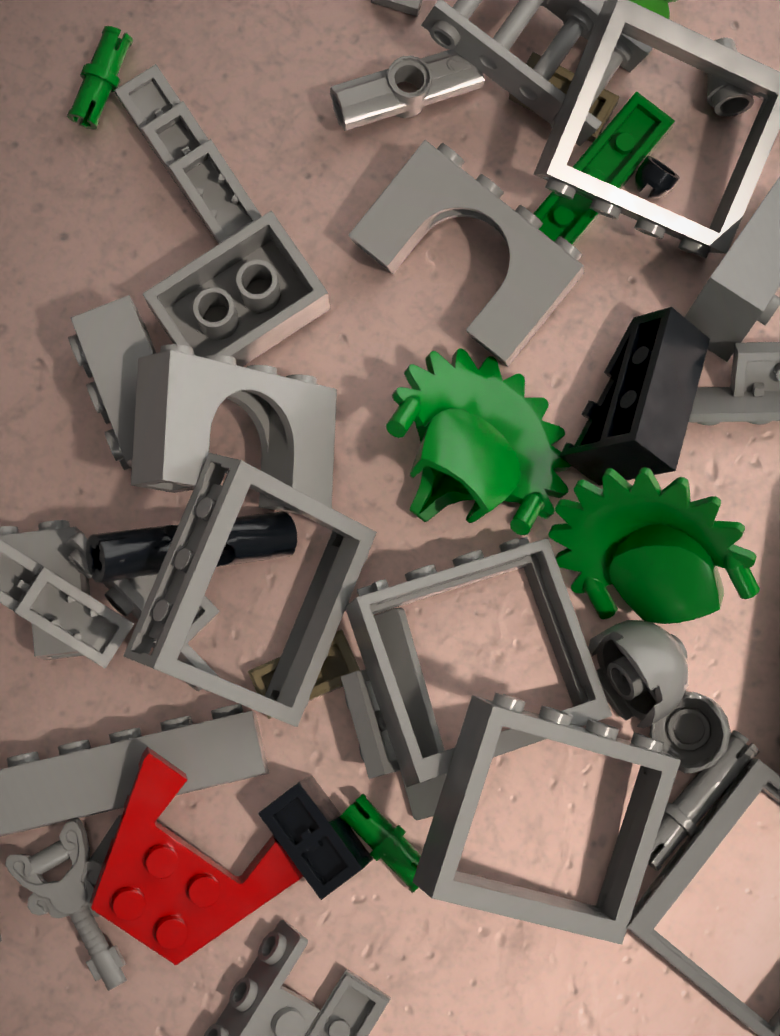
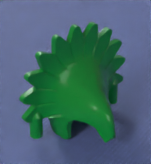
[386,348,571,535]
[548,467,760,624]

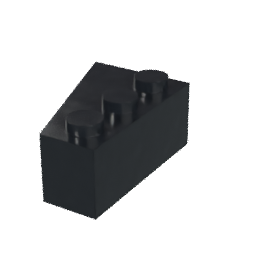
[559,307,710,486]

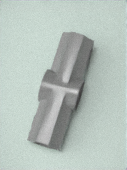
[330,49,485,131]

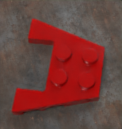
[90,747,304,965]

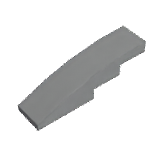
[115,64,262,244]
[0,540,134,668]

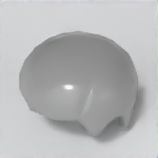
[649,691,731,773]

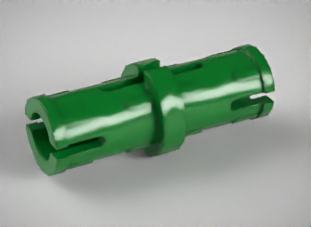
[67,26,133,130]
[339,793,421,893]

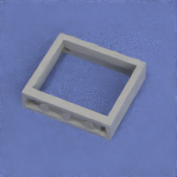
[533,0,780,259]
[123,453,377,727]
[346,537,612,787]
[413,693,681,945]
[627,759,780,1036]

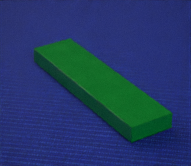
[534,91,675,246]

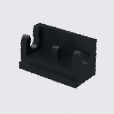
[258,775,373,900]

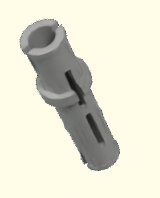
[648,730,759,871]

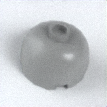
[588,620,688,728]

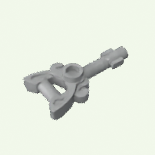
[5,818,127,991]

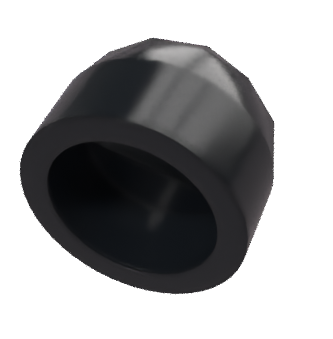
[635,156,680,199]

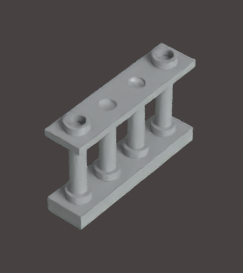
[421,0,652,146]

